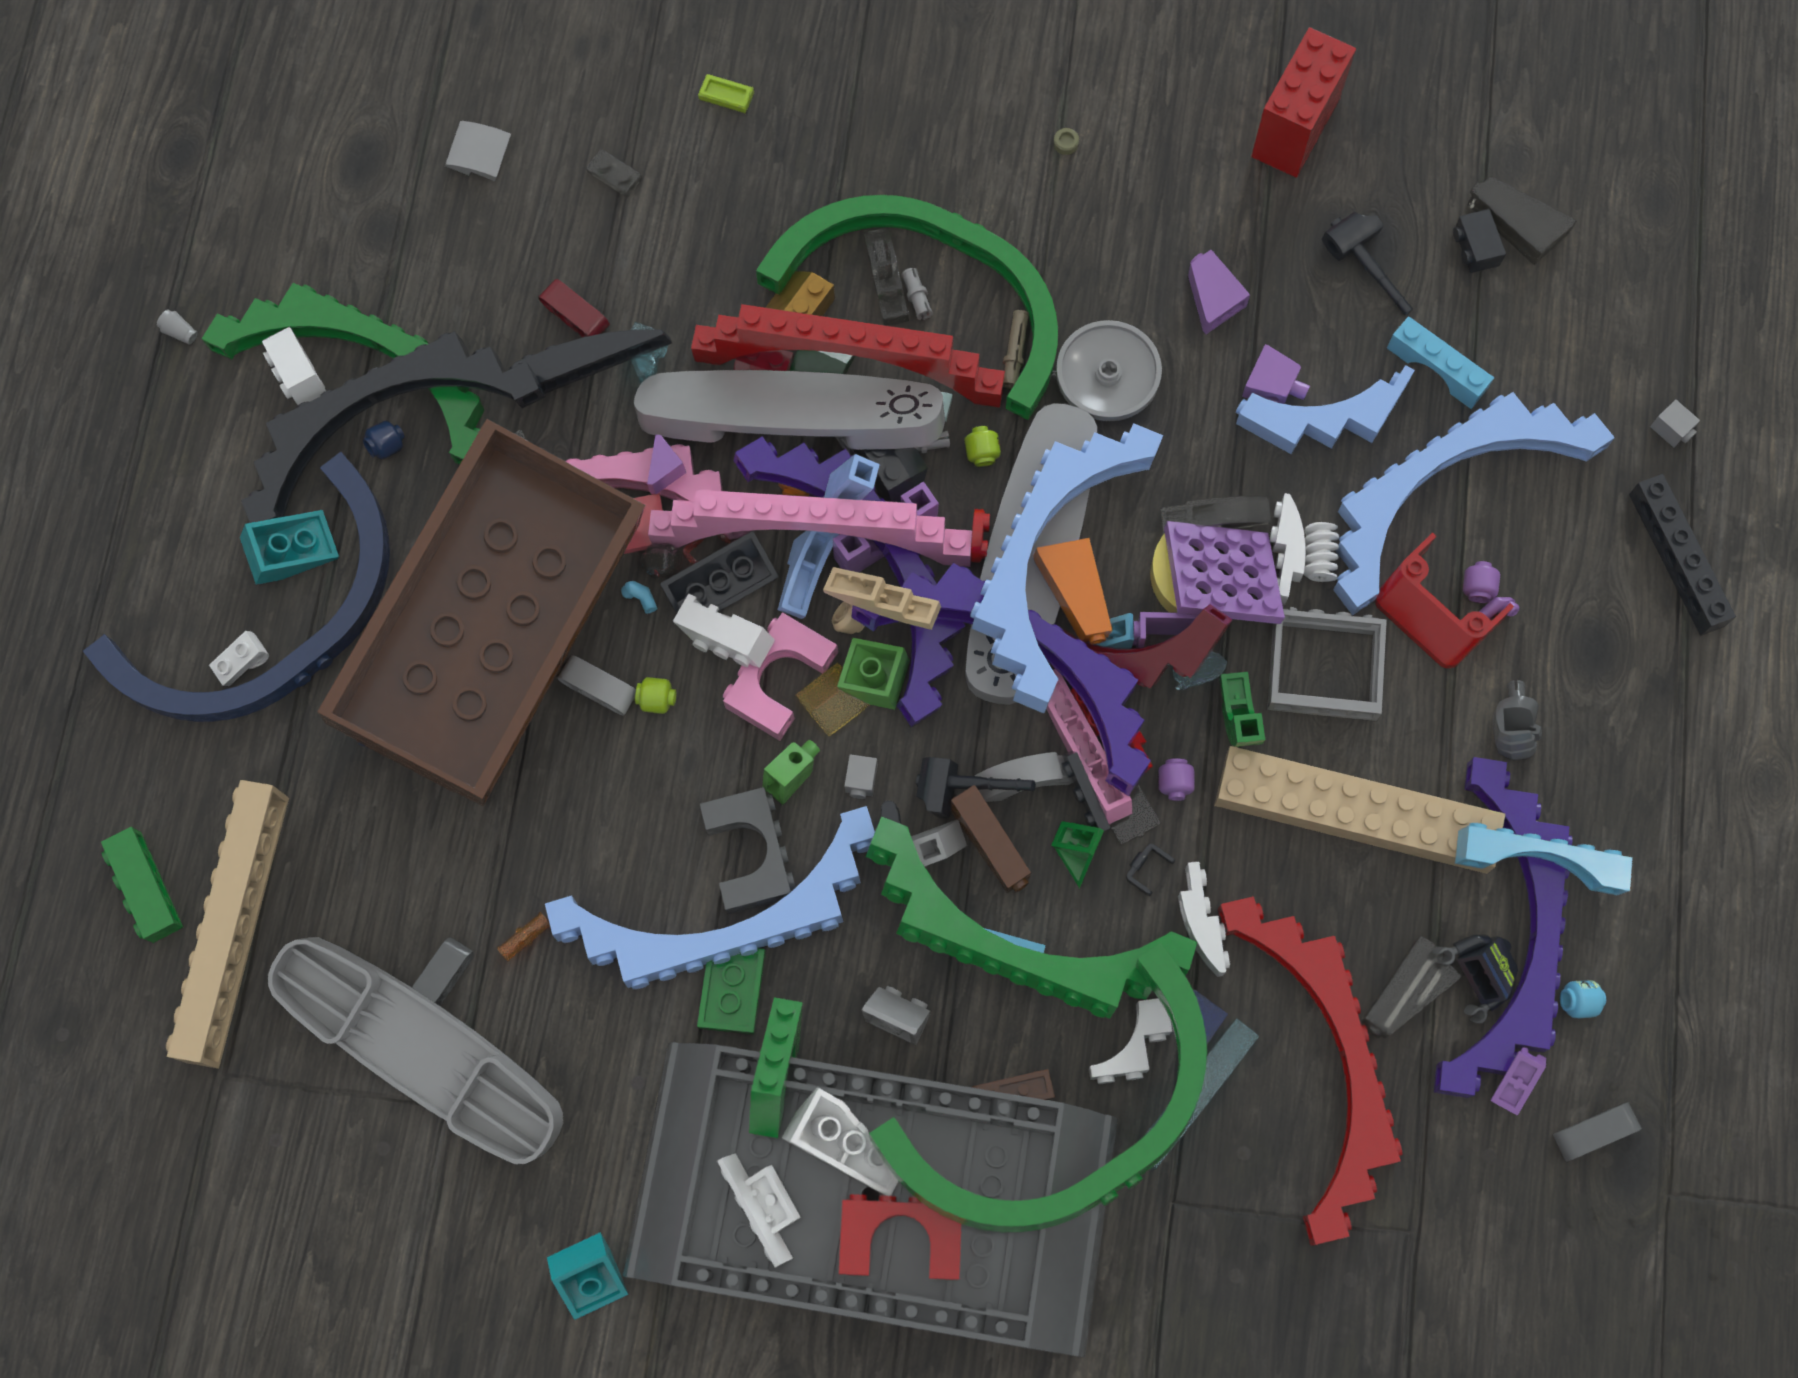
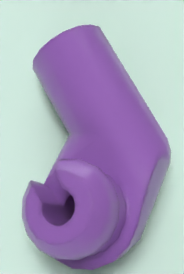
[1479,597,1519,619]

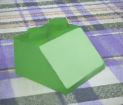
[837,638,910,710]

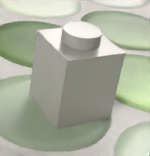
[1650,400,1700,447]
[845,754,878,799]

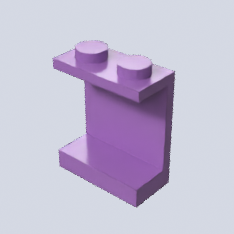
[1132,612,1198,648]

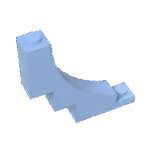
[1236,365,1415,454]

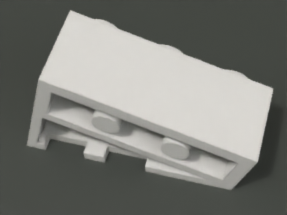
[262,327,326,405]
[673,594,775,668]

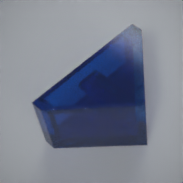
[1193,990,1228,1044]

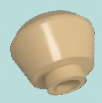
[832,602,865,634]

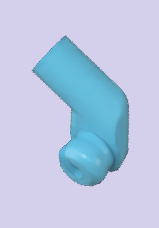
[621,581,657,614]

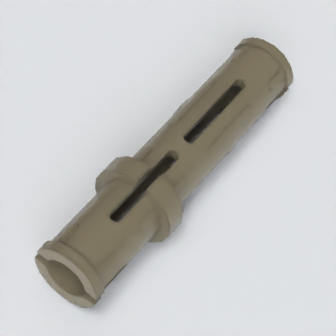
[1003,310,1029,389]

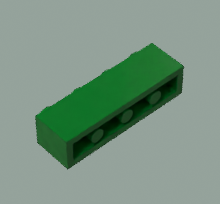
[101,827,184,943]

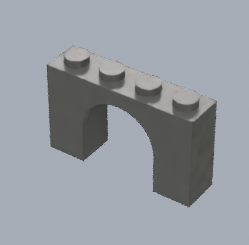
[700,787,796,915]

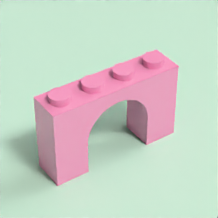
[723,612,838,741]

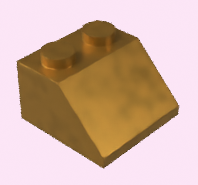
[765,271,835,316]

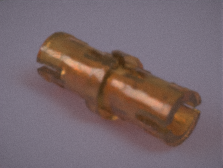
[497,912,550,961]

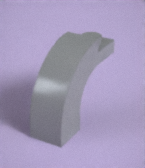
[975,752,1073,802]

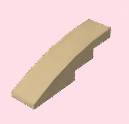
[823,567,941,630]

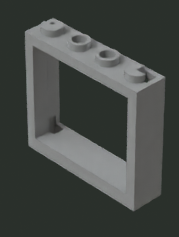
[1267,607,1387,721]

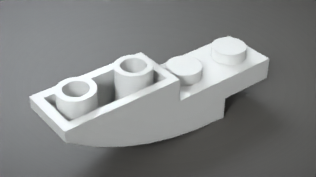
[1269,493,1305,605]
[1178,862,1230,977]

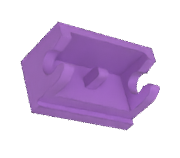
[1491,1047,1546,1116]

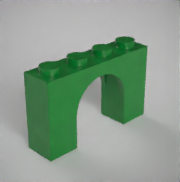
[749,998,803,1138]

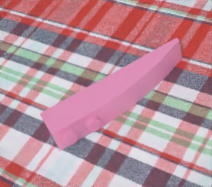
[1046,669,1132,824]

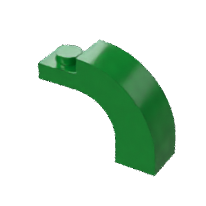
[1219,672,1265,747]

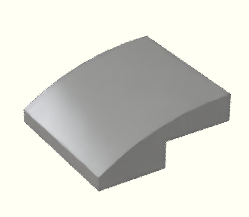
[445,121,511,181]

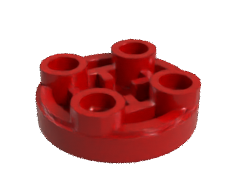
[971,509,990,563]

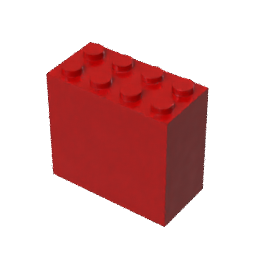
[1251,27,1356,178]

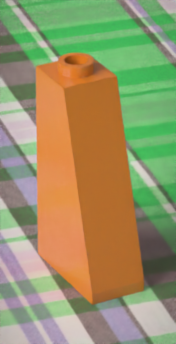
[1033,538,1112,644]

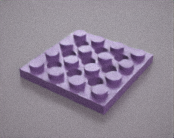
[1164,521,1285,624]

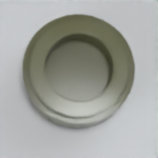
[1054,128,1079,155]

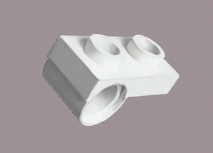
[209,631,269,686]

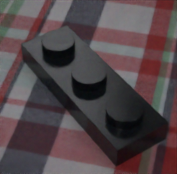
[1061,751,1110,831]

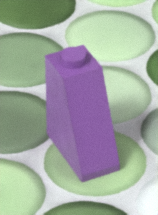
[1188,250,1250,334]

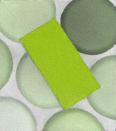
[698,74,754,113]

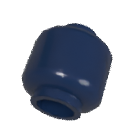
[363,421,405,459]

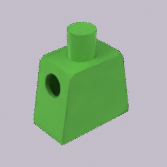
[762,740,820,805]

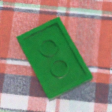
[697,949,766,1035]

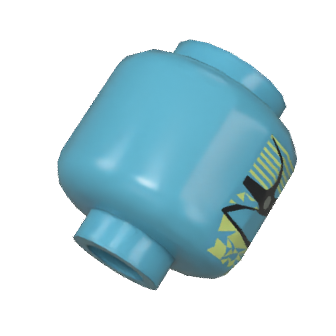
[1560,980,1606,1018]

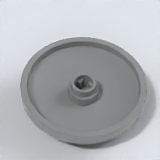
[1056,320,1162,421]

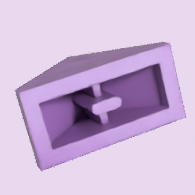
[647,435,686,494]

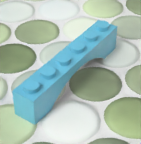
[1455,823,1632,895]

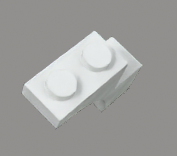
[1089,998,1172,1084]

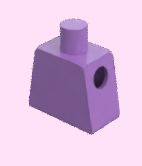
[1242,344,1310,404]

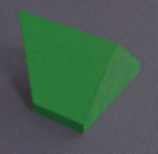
[1051,821,1104,889]

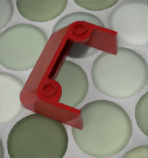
[1375,533,1514,669]

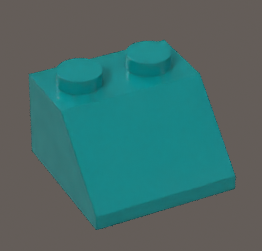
[547,1232,628,1320]

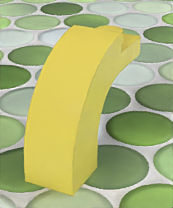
[1150,533,1177,613]

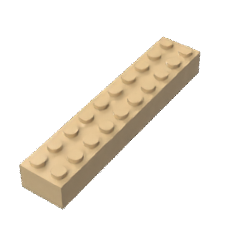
[1214,746,1505,874]
[166,780,289,1069]

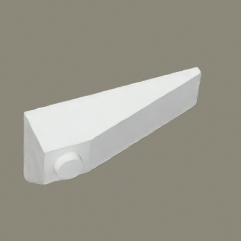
[782,1087,898,1196]

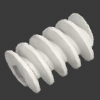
[1304,522,1339,582]

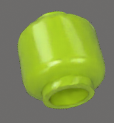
[965,426,1001,467]
[635,677,676,714]

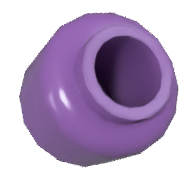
[1463,561,1500,603]
[1158,758,1195,801]

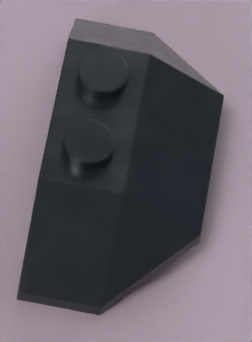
[852,447,928,503]

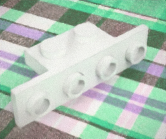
[717,1153,801,1267]

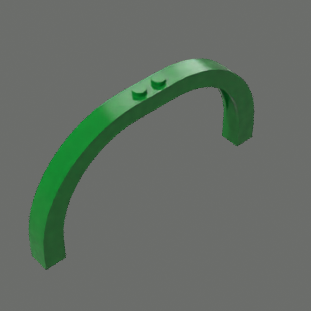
[756,195,1058,420]
[869,943,1207,1232]

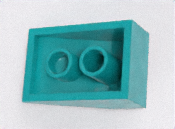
[240,510,339,585]

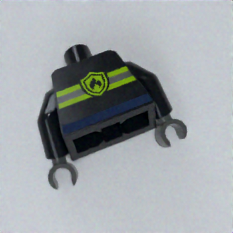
[1433,934,1518,1023]

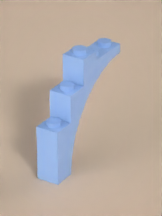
[778,454,880,619]

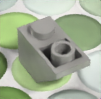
[911,819,967,866]

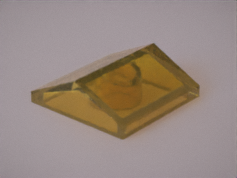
[795,662,870,737]

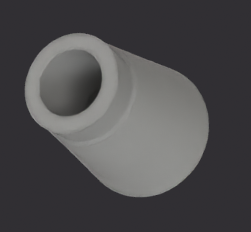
[157,310,198,345]

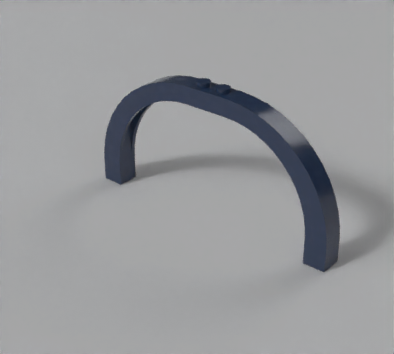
[83,452,390,722]

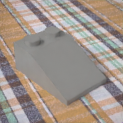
[862,986,931,1045]

